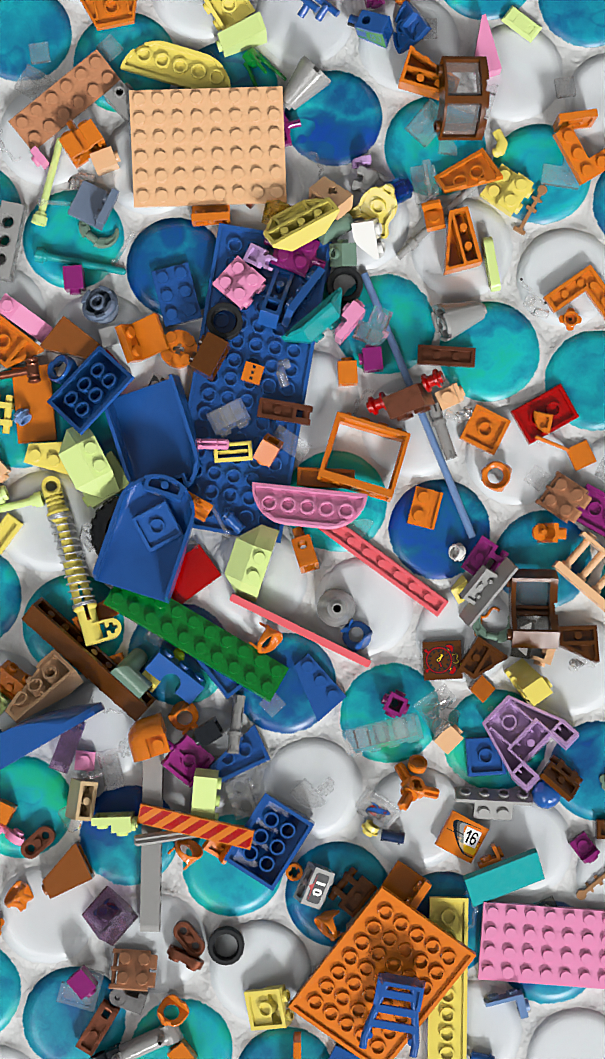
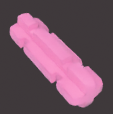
[196,438,230,450]

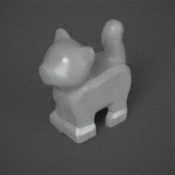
[351,165,392,194]

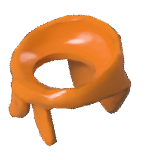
[481,461,512,492]
[248,622,283,654]
[168,701,199,735]
[168,839,203,870]
[4,880,34,912]
[314,909,344,942]
[157,994,189,1027]

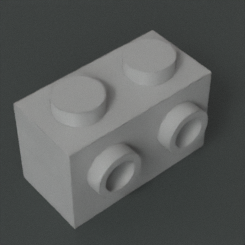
[104,80,134,126]

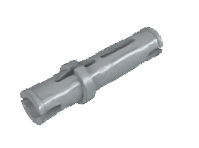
[429,403,458,461]
[227,695,246,754]

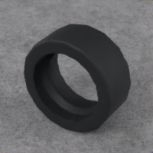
[327,266,363,304]
[206,302,243,341]
[207,926,245,966]

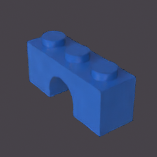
[145,646,206,704]

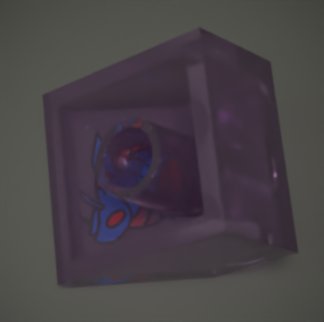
[82,886,139,946]

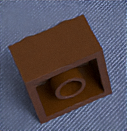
[189,332,230,382]

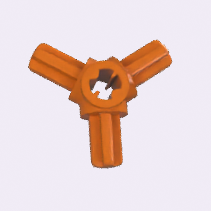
[394,762,440,811]

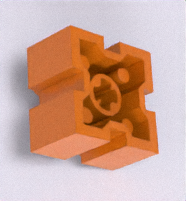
[58,119,107,169]

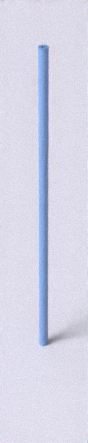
[361,272,476,539]

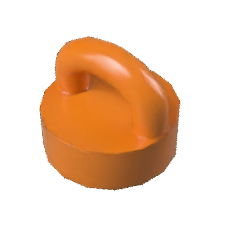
[407,755,427,774]

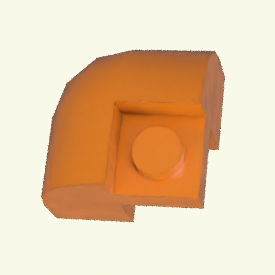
[128,712,171,762]

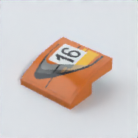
[435,810,489,863]

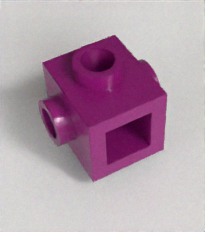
[381,689,410,719]

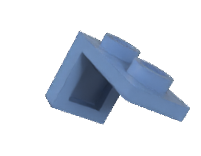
[483,988,531,1019]

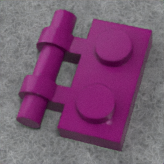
[461,535,509,576]

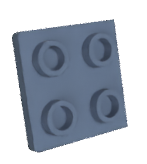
[68,180,119,231]

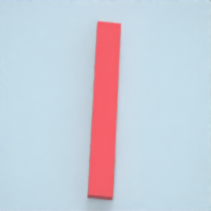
[318,526,449,617]
[229,593,371,667]

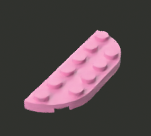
[252,482,368,529]

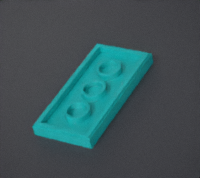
[463,848,545,907]

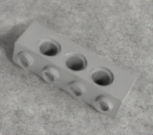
[0,200,27,283]

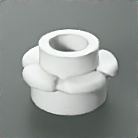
[448,543,466,562]

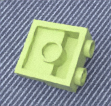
[91,811,138,836]

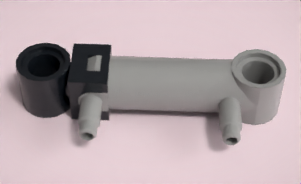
[89,1019,184,1059]

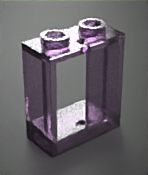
[49,721,86,774]

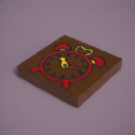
[422,640,463,681]

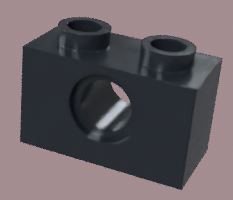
[192,717,225,748]

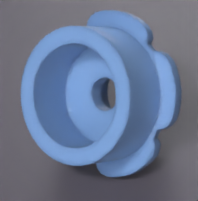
[14,408,32,426]

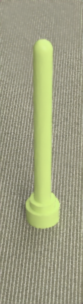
[31,137,62,227]
[0,491,45,513]

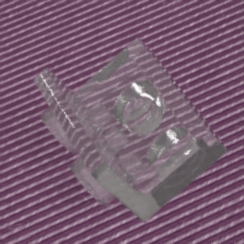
[410,159,439,205]

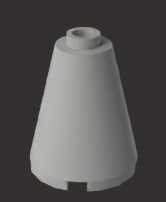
[283,56,331,110]
[431,301,487,342]
[317,589,355,627]

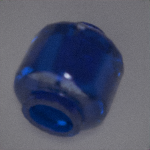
[388,176,414,204]

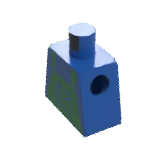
[347,10,394,48]

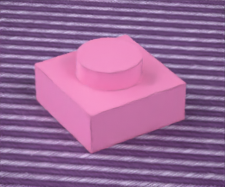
[30,146,50,170]
[74,750,96,771]

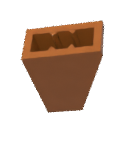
[40,316,102,360]
[42,841,95,899]

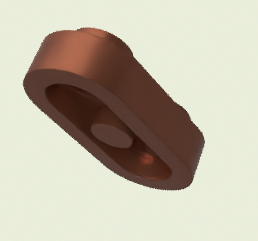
[21,825,56,859]
[173,920,205,957]
[167,944,204,971]

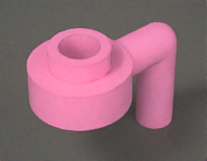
[0,823,25,846]

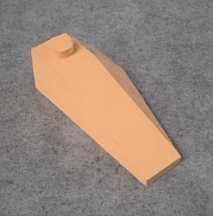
[5,649,83,723]

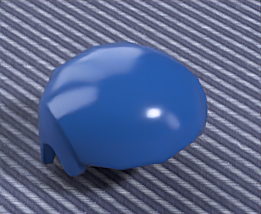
[531,779,561,809]

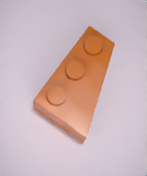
[398,45,460,101]
[443,206,483,276]

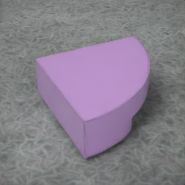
[351,155,372,169]

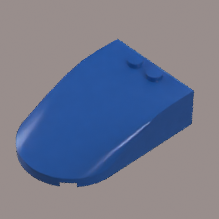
[104,374,200,489]
[92,474,195,603]
[0,702,105,770]

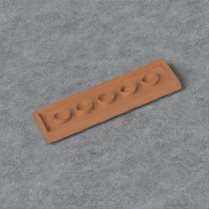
[8,49,120,149]

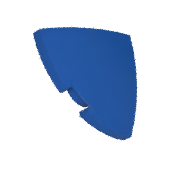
[393,0,432,54]

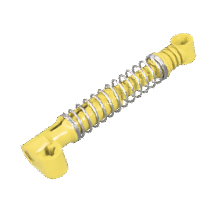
[41,476,122,646]

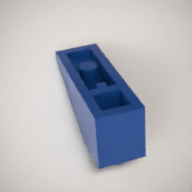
[258,267,295,329]

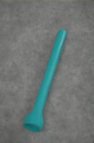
[35,247,126,275]

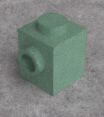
[329,239,357,267]

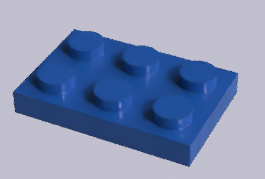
[151,262,202,328]

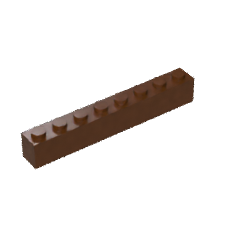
[22,597,156,721]

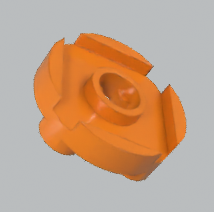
[160,330,198,369]

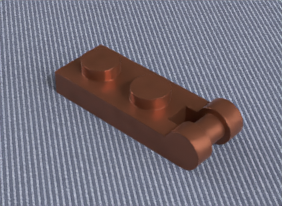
[257,397,313,426]
[75,998,121,1057]

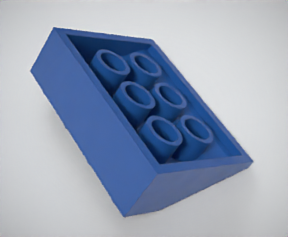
[47,345,135,435]
[224,793,315,891]

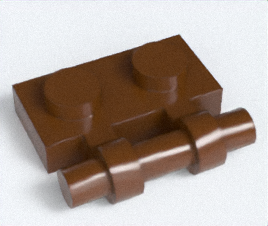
[539,754,583,802]
[328,866,377,918]

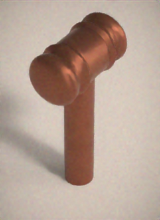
[0,357,41,384]

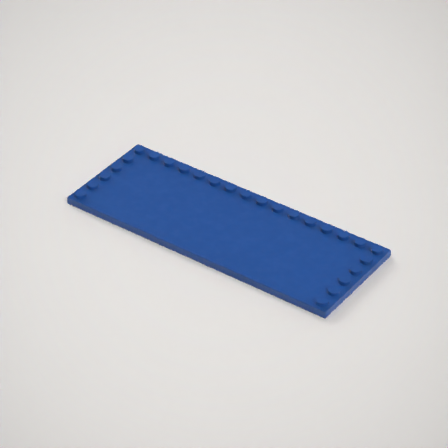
[187,223,332,543]

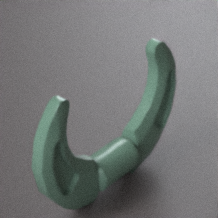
[79,221,119,249]
[472,614,509,643]

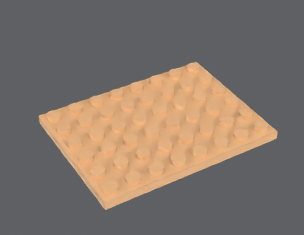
[129,86,287,208]

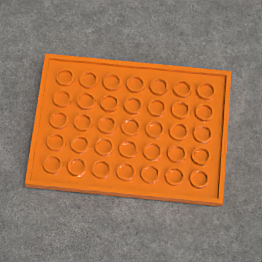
[288,885,476,1059]

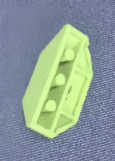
[58,427,119,499]
[225,524,280,602]

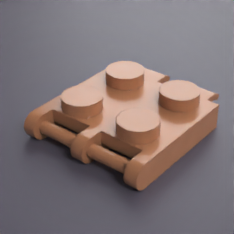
[535,471,592,524]
[108,948,158,992]

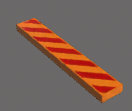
[137,803,255,850]

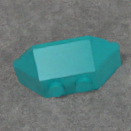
[281,287,342,344]

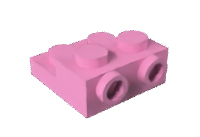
[212,256,266,310]
[334,299,366,346]

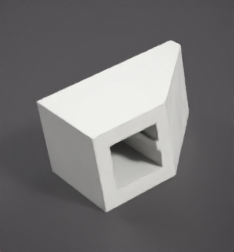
[351,218,385,259]

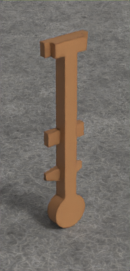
[513,185,547,235]
[576,872,605,900]

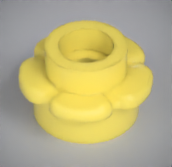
[361,819,380,837]

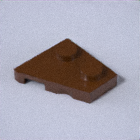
[559,625,600,663]
[457,636,509,679]

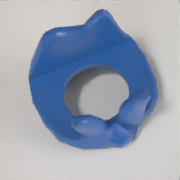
[47,354,78,385]
[340,619,373,652]

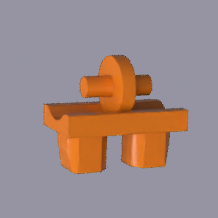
[188,491,214,522]
[532,523,567,543]

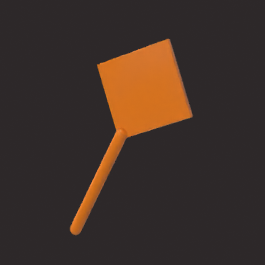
[535,435,597,471]

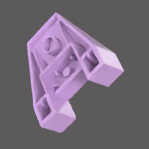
[482,695,579,793]

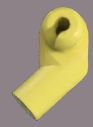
[492,129,508,158]

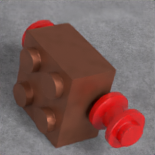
[366,369,445,421]

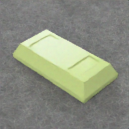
[501,5,542,43]

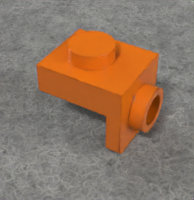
[202,840,231,864]

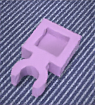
[243,243,278,271]

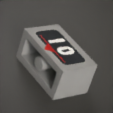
[293,861,335,910]

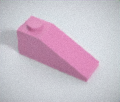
[473,14,502,77]
[0,293,53,343]

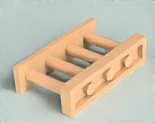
[551,531,605,612]

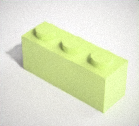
[191,768,222,821]

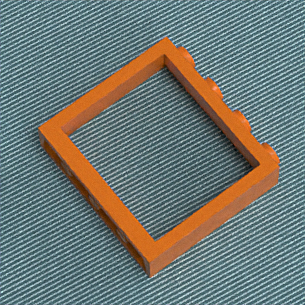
[317,411,411,502]

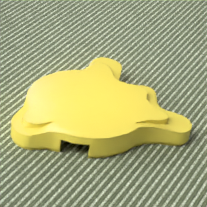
[348,183,398,239]

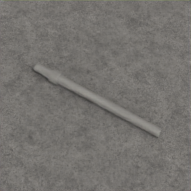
[396,186,478,260]

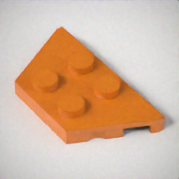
[0,315,44,369]

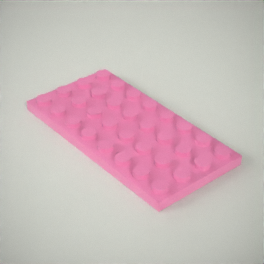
[477,901,605,989]

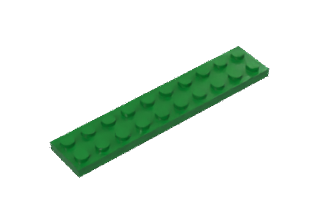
[103,586,289,702]

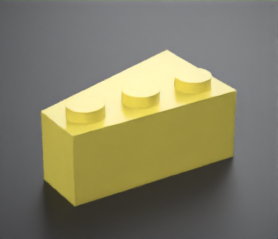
[24,442,68,475]
[504,658,553,706]

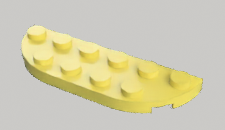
[120,41,231,89]

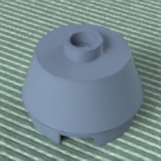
[81,286,119,324]

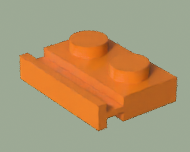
[407,486,443,530]

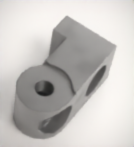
[109,989,149,1015]

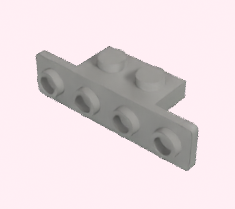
[459,557,518,627]
[455,787,533,820]

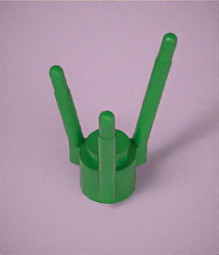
[242,48,287,87]

